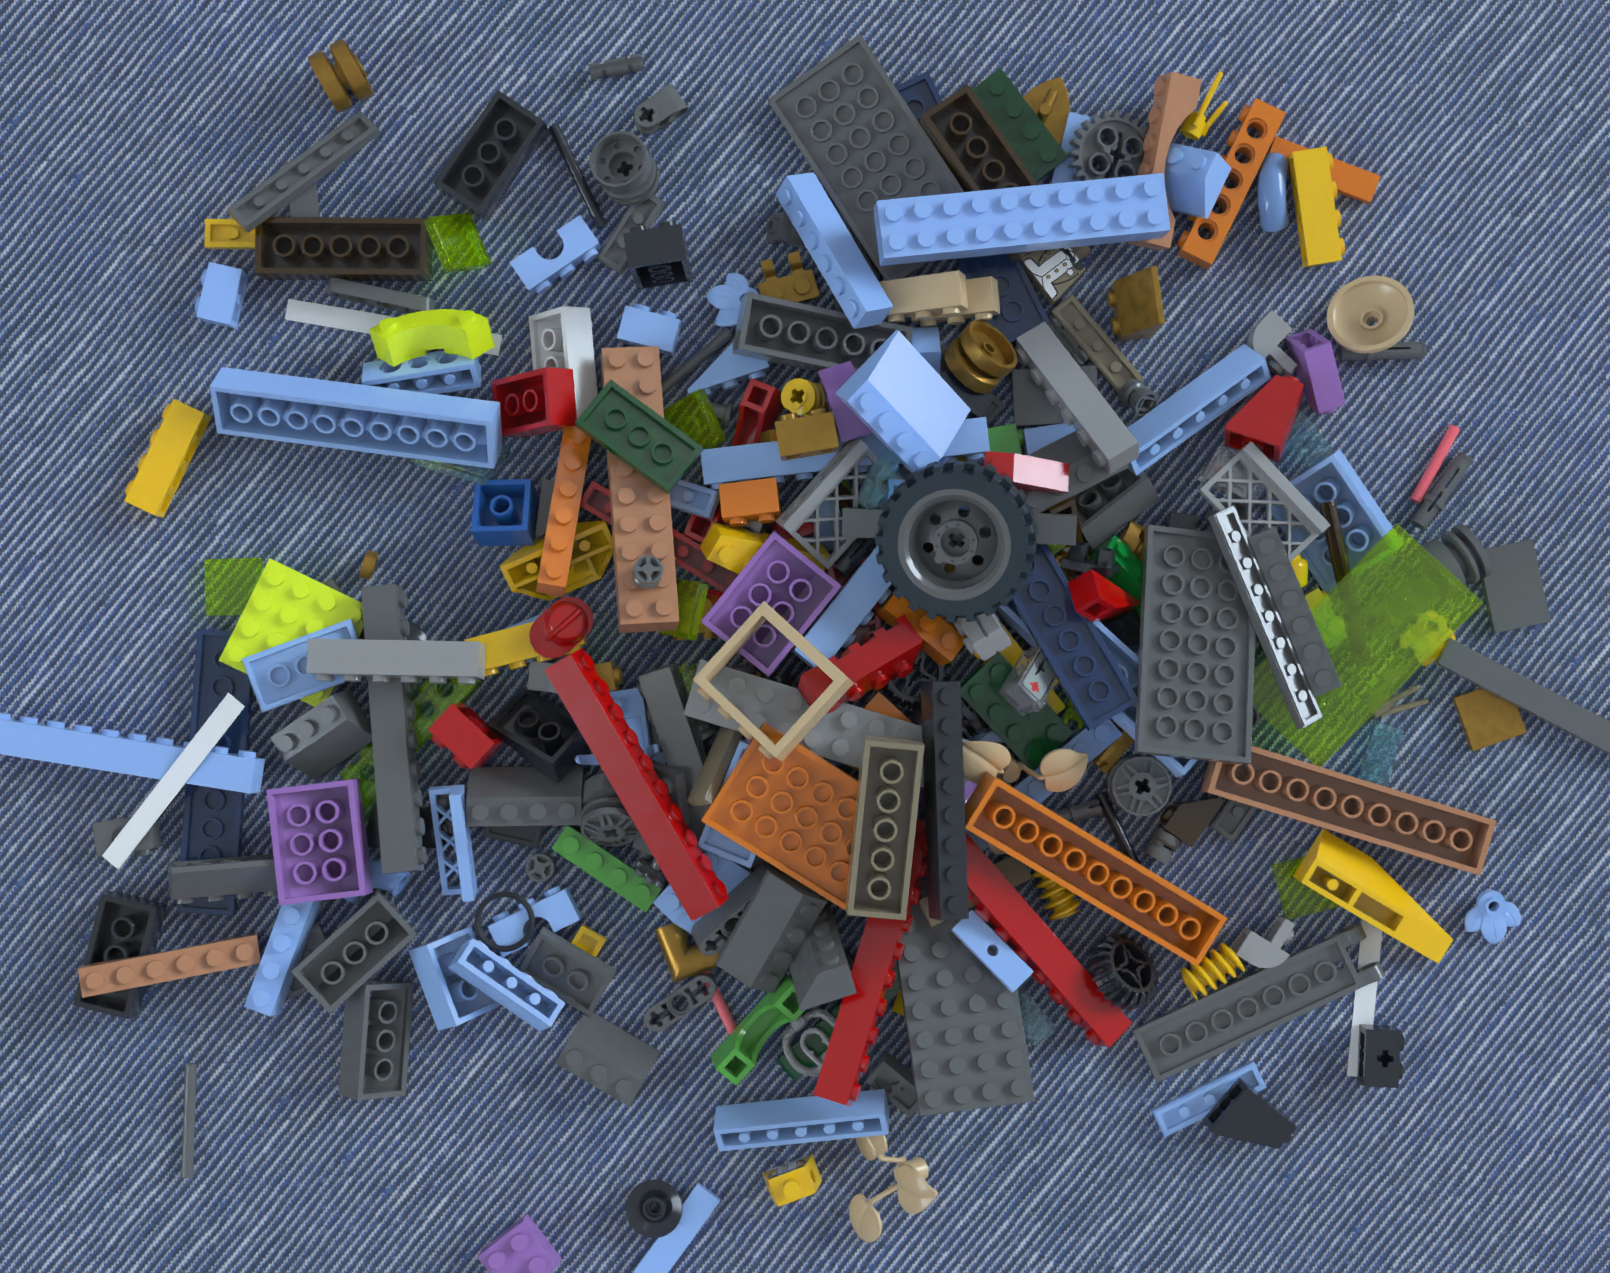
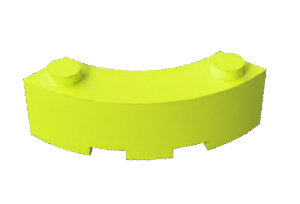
[369,309,495,367]

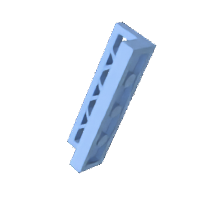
[428,784,478,902]

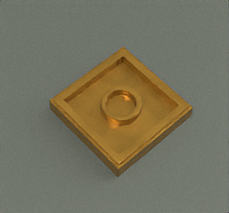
[1452,688,1527,751]

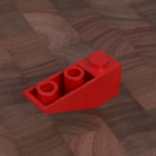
[1068,569,1140,622]

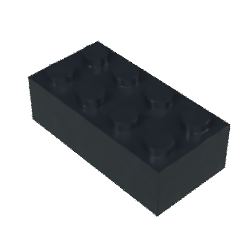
[433,90,549,222]
[623,221,693,290]
[73,890,167,1019]

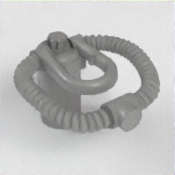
[782,1008,836,1077]

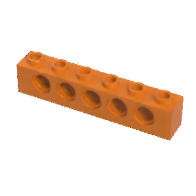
[1176,98,1286,270]

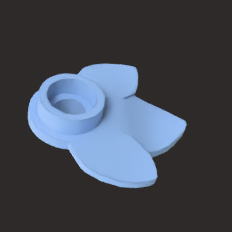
[706,273,759,327]
[1464,890,1521,944]

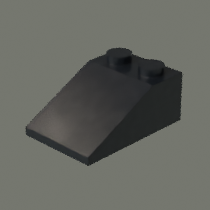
[488,687,590,783]

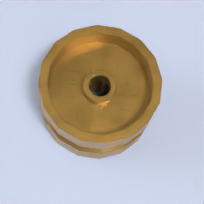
[307,38,374,113]
[944,320,1018,394]

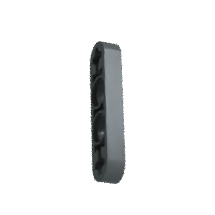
[326,278,436,314]

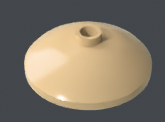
[1327,276,1414,353]

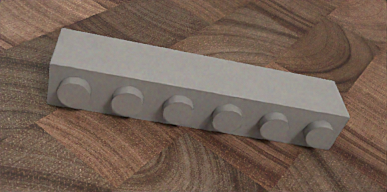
[1015,322,1139,474]
[306,639,486,684]

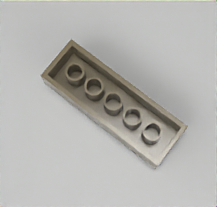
[845,734,925,920]

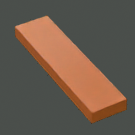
[1268,136,1381,204]

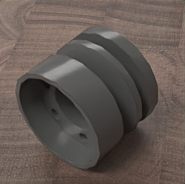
[590,131,660,206]
[1415,524,1492,599]
[1105,755,1172,816]
[581,773,640,846]

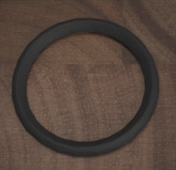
[474,891,535,952]

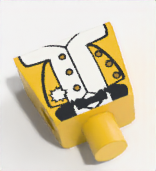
[762,1154,822,1207]

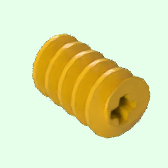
[781,378,830,417]
[1032,871,1081,920]
[1180,943,1246,1001]

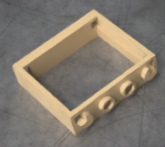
[693,601,854,761]

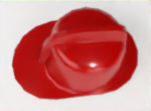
[529,597,593,659]

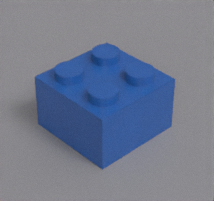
[471,479,538,546]

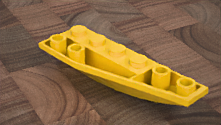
[1293,828,1453,964]

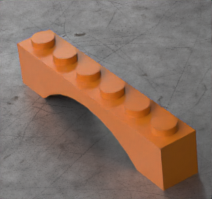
[536,427,591,597]

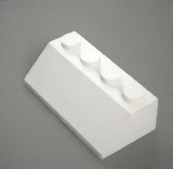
[529,306,598,419]

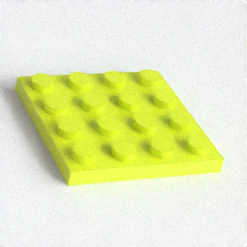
[219,558,364,707]

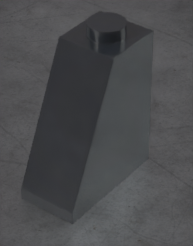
[1202,1077,1298,1149]

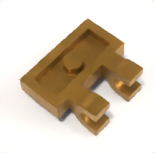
[758,251,820,303]

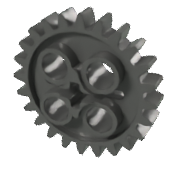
[1067,110,1147,181]

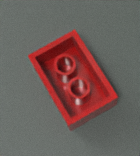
[492,367,577,438]
[428,703,505,769]

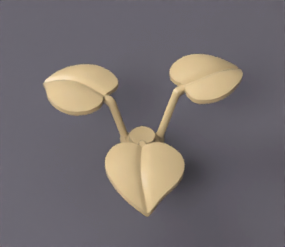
[962,741,1088,855]
[849,1135,938,1243]

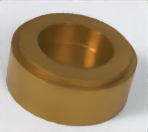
[359,550,379,580]

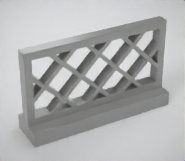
[776,438,900,569]
[1198,441,1330,562]

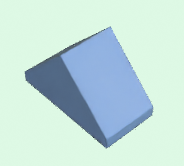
[911,327,941,375]

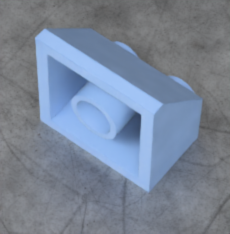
[1165,143,1231,219]

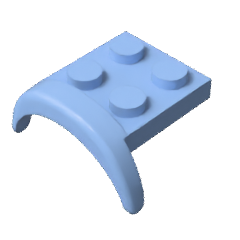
[575,688,659,765]

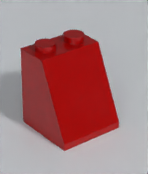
[1225,375,1304,463]

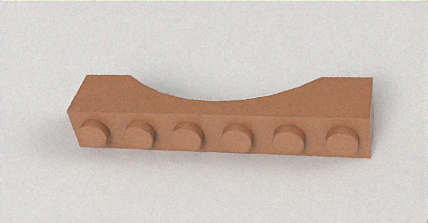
[1128,71,1202,251]
[78,933,261,998]

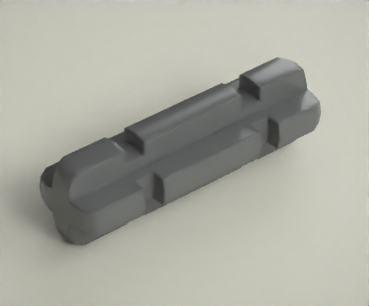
[589,54,644,80]
[1048,318,1088,366]

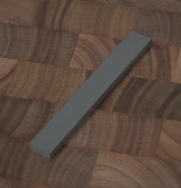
[1208,505,1323,729]
[842,507,1077,545]
[1435,638,1610,755]

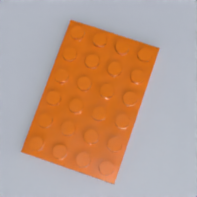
[701,721,858,910]

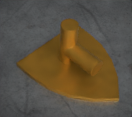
[1023,77,1070,145]

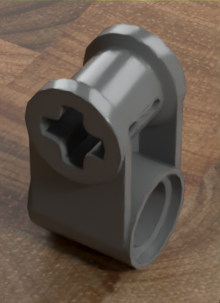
[634,84,689,135]

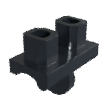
[1061,541,1119,580]

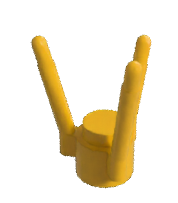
[1179,71,1228,141]

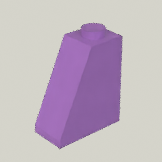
[1284,329,1346,414]

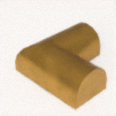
[654,923,722,983]

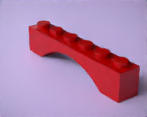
[683,378,783,544]

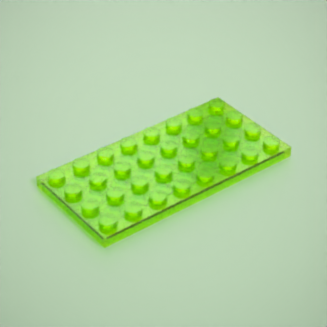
[1253,523,1484,767]

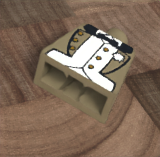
[1021,246,1091,306]

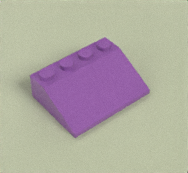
[701,531,843,677]
[266,778,373,905]

